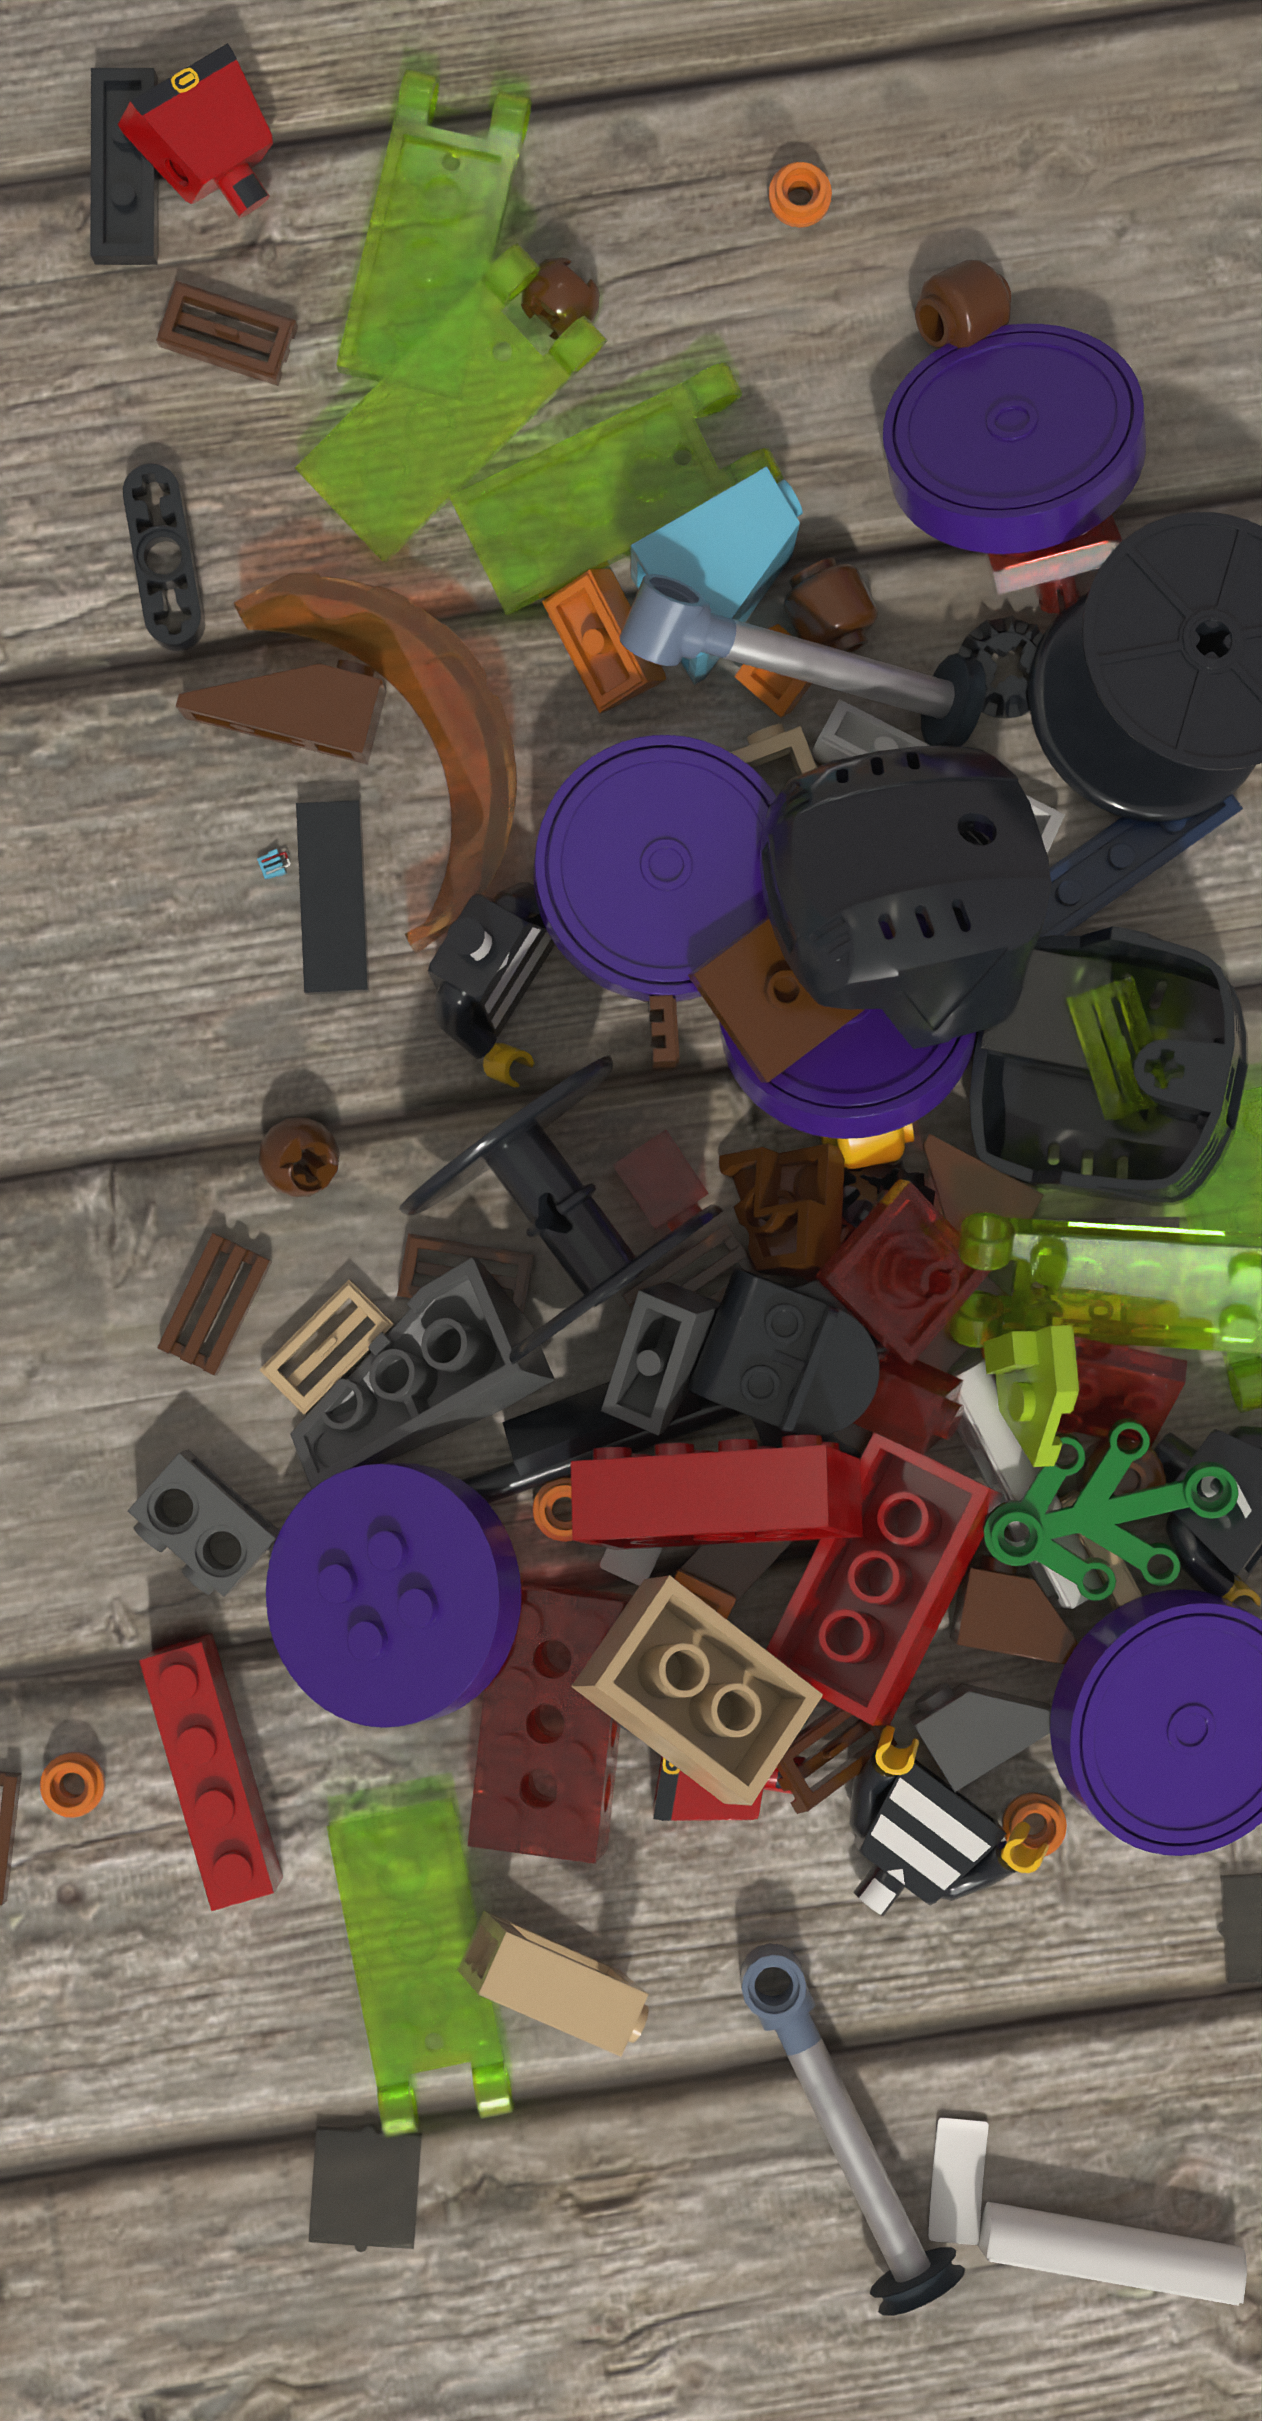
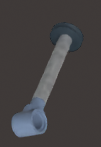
[619,574,986,746]
[740,1943,965,2316]

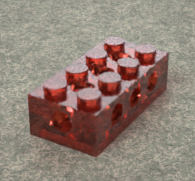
[467,1581,633,1864]

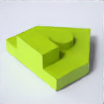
[983,1325,1079,1467]

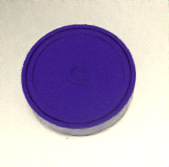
[883,323,1146,554]
[533,735,776,1002]
[719,913,976,1139]
[266,1463,521,1728]
[1050,1589,1262,1856]

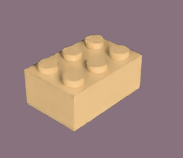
[571,1575,823,1806]

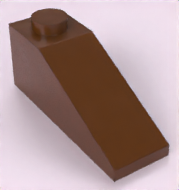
[176,660,387,765]

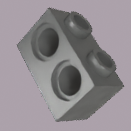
[127,1449,280,1597]

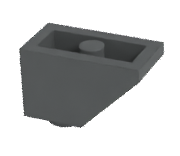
[601,1281,720,1435]
[908,1683,1052,1792]

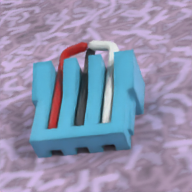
[257,849,290,880]

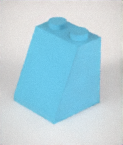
[631,467,803,685]

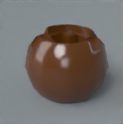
[521,257,600,341]
[258,1118,340,1197]

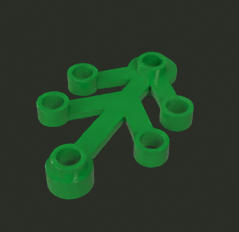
[984,1418,1239,1601]

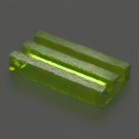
[1066,976,1168,1121]

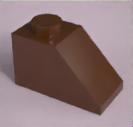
[922,1134,1044,1267]
[950,1554,1079,1665]

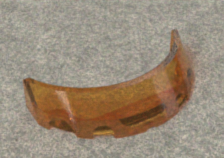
[234,573,517,953]

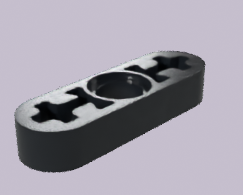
[123,463,205,651]

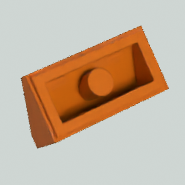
[542,568,666,713]

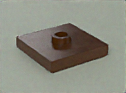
[688,916,865,1083]

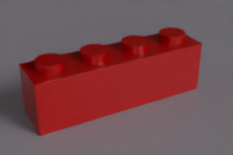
[139,1633,283,1912]

